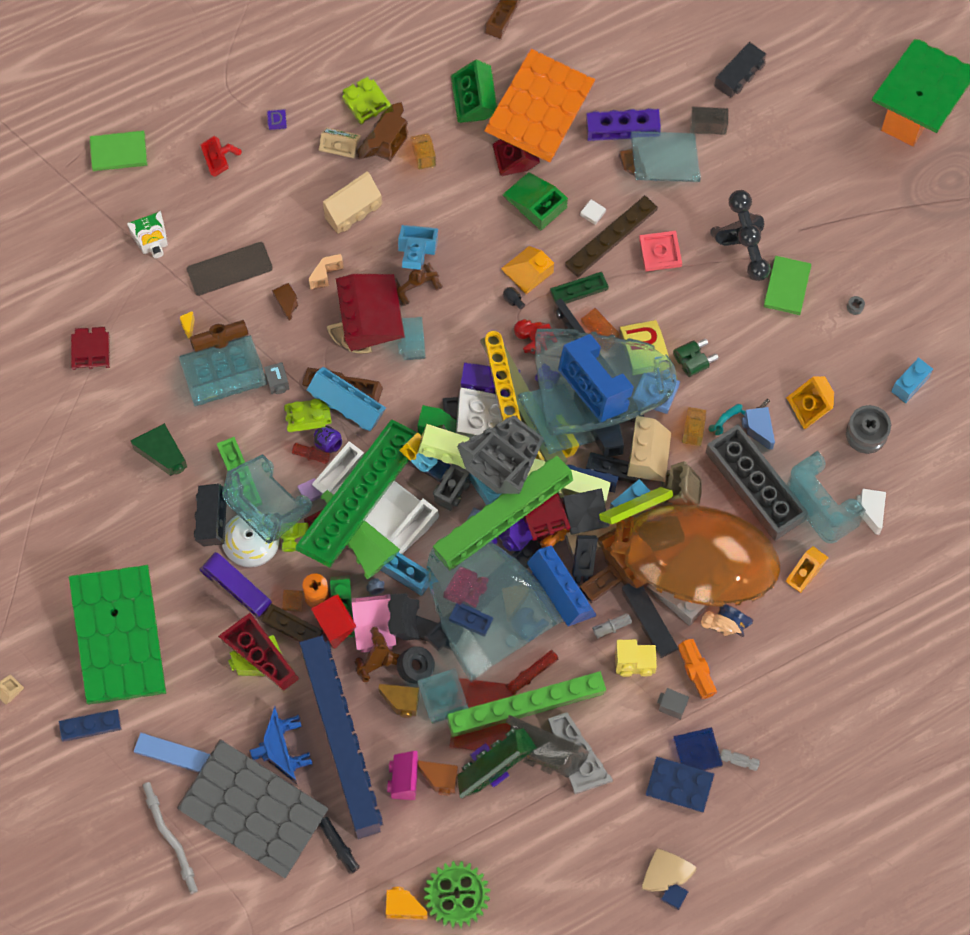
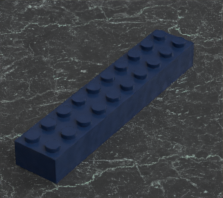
[300,636,383,839]

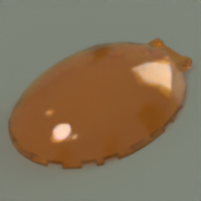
[611,504,780,606]

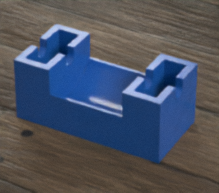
[558,334,634,423]

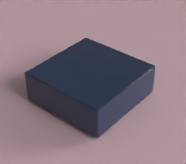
[661,884,689,910]

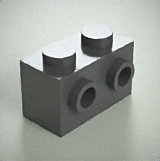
[433,464,471,511]

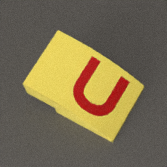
[620,320,670,376]

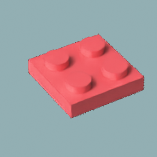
[639,231,682,272]

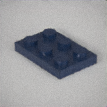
[646,756,715,813]

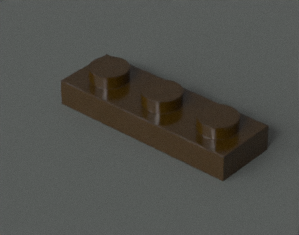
[262,604,323,642]

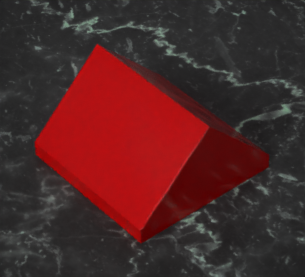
[311,594,357,649]

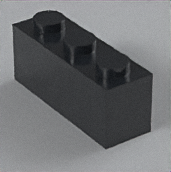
[714,41,766,98]
[194,483,227,547]

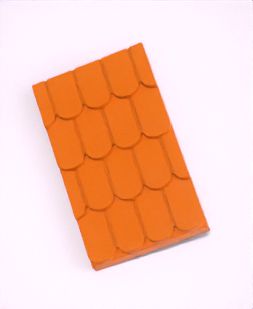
[485,49,596,163]

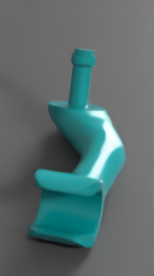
[708,404,745,435]

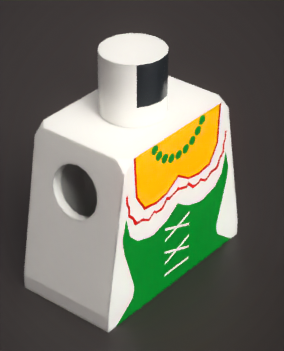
[127,212,168,258]

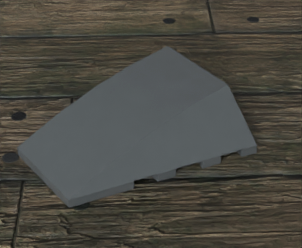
[457,415,544,494]

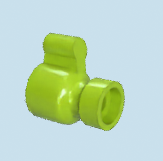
[279,521,308,552]

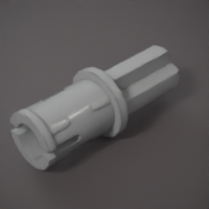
[592,613,632,639]

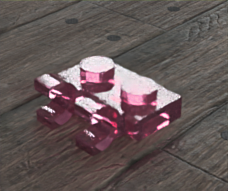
[443,566,489,608]

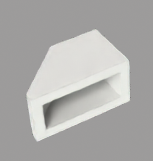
[856,489,886,535]

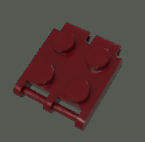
[71,327,110,370]
[524,493,571,541]

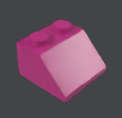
[387,751,418,800]

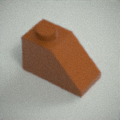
[418,761,458,796]

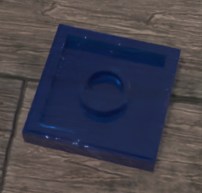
[673,727,723,771]

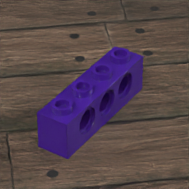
[586,108,661,141]

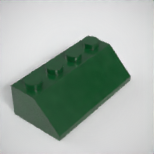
[457,728,537,799]

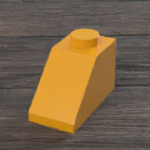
[785,546,829,593]
[386,887,428,919]

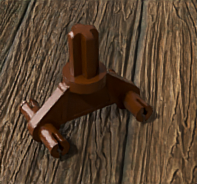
[395,263,443,306]
[354,627,400,682]

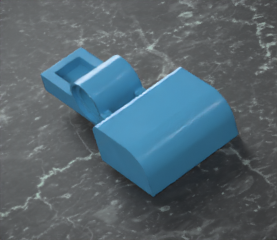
[398,225,438,270]

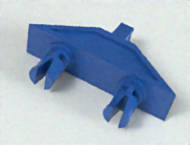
[250,707,312,784]

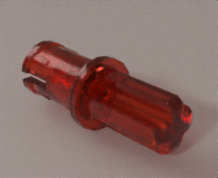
[292,443,330,464]

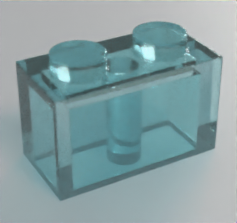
[398,317,426,361]

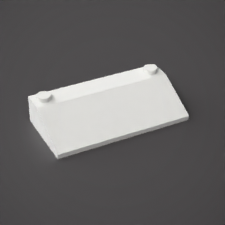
[312,441,440,554]

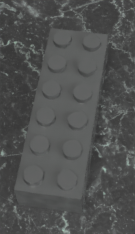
[705,424,808,541]

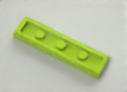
[599,487,673,524]

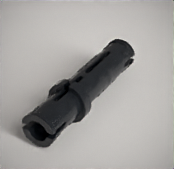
[318,816,360,874]

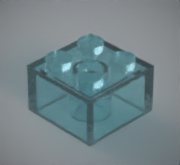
[418,668,469,724]

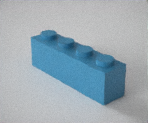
[307,367,386,431]
[380,552,433,596]

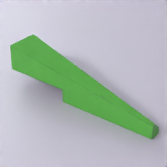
[321,490,400,579]

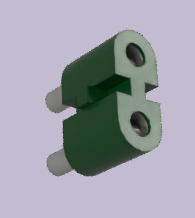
[673,338,718,377]

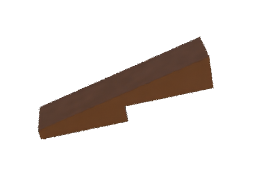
[485,0,521,39]
[302,367,383,403]

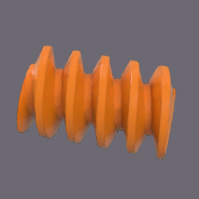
[302,573,329,608]

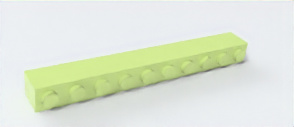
[418,424,611,503]

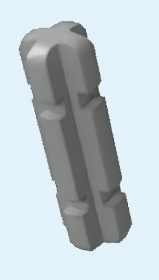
[720,749,760,771]

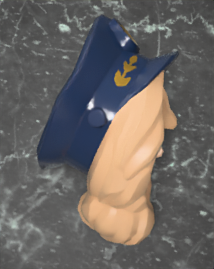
[701,603,753,637]

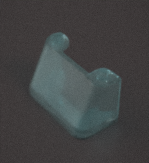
[222,454,313,543]

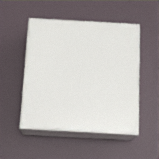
[580,199,606,225]

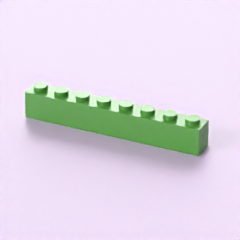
[433,456,574,571]
[446,671,606,738]

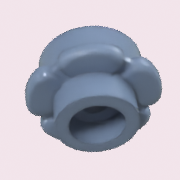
[366,578,385,595]

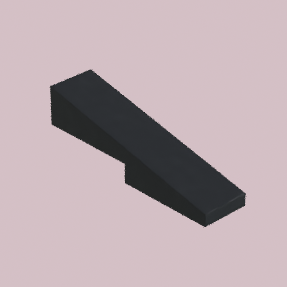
[622,584,678,658]

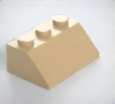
[323,171,382,234]
[627,416,671,482]

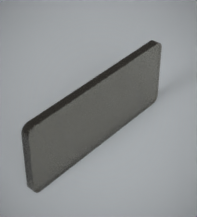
[187,242,273,296]

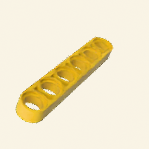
[485,331,521,421]

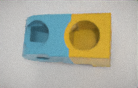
[399,432,438,472]

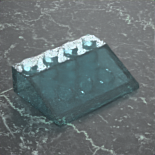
[178,335,267,406]

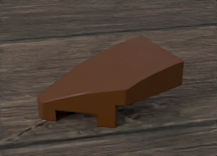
[619,147,647,180]
[272,282,298,321]

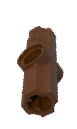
[190,320,249,352]

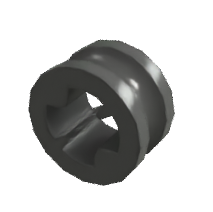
[847,296,865,315]

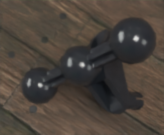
[710,190,770,281]

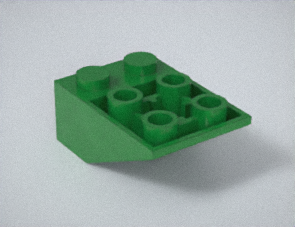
[503,172,568,231]

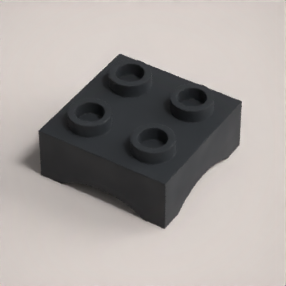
[562,488,610,535]
[388,593,420,641]

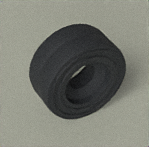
[397,646,435,684]

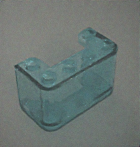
[787,451,866,543]

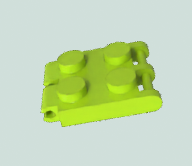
[343,77,391,125]
[284,398,332,432]

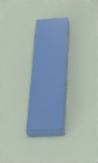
[134,733,210,773]

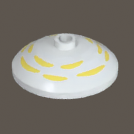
[222,511,280,567]

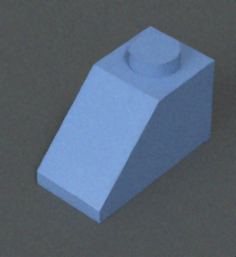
[742,407,775,450]

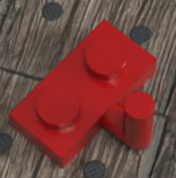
[200,136,242,177]

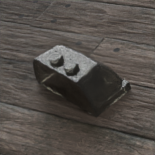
[506,715,589,778]

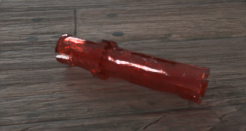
[506,650,559,695]

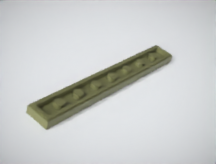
[480,336,567,464]

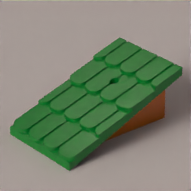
[872,39,970,147]
[69,565,167,705]

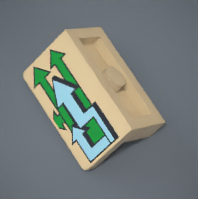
[319,128,361,158]

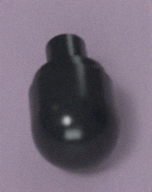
[503,287,525,310]

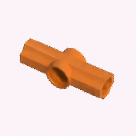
[678,639,717,700]

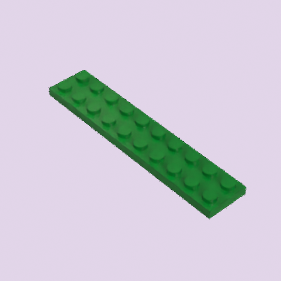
[295,419,422,568]

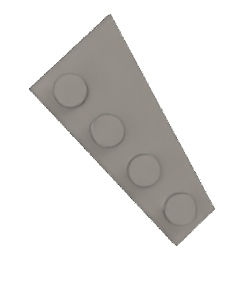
[548,712,613,794]

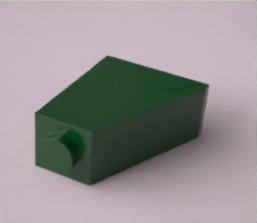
[130,423,187,476]

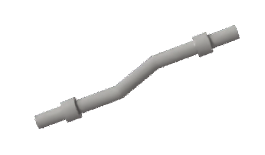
[142,782,198,894]

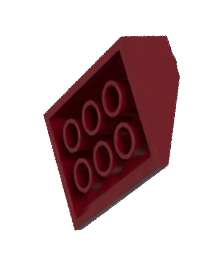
[335,274,405,352]

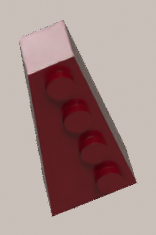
[218,613,299,691]

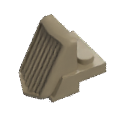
[660,461,702,510]

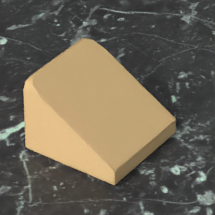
[0,674,24,704]

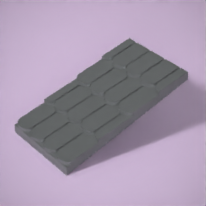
[177,739,329,879]

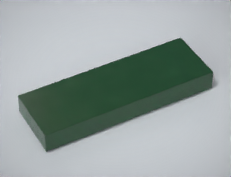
[550,271,609,304]

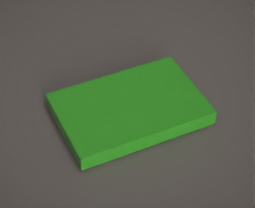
[90,131,148,171]
[764,256,812,315]

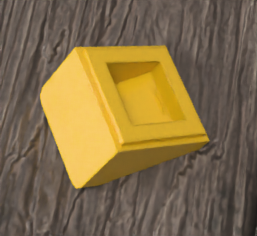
[180,312,195,339]

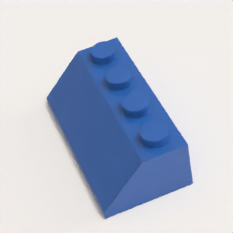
[527,545,596,626]

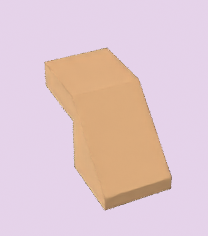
[309,254,344,290]

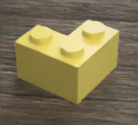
[615,640,657,677]

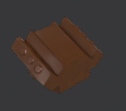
[356,102,408,162]
[598,522,666,589]

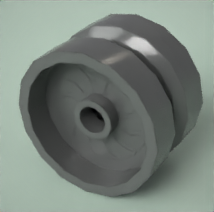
[846,405,892,454]

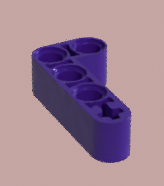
[200,552,272,618]

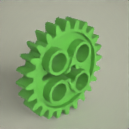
[424,861,490,929]

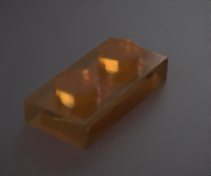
[581,308,620,348]

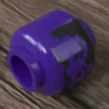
[314,425,343,454]

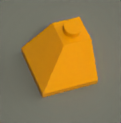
[501,246,554,294]
[786,376,834,429]

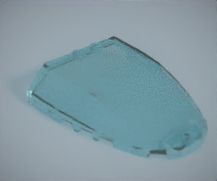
[535,329,677,436]
[426,534,564,682]

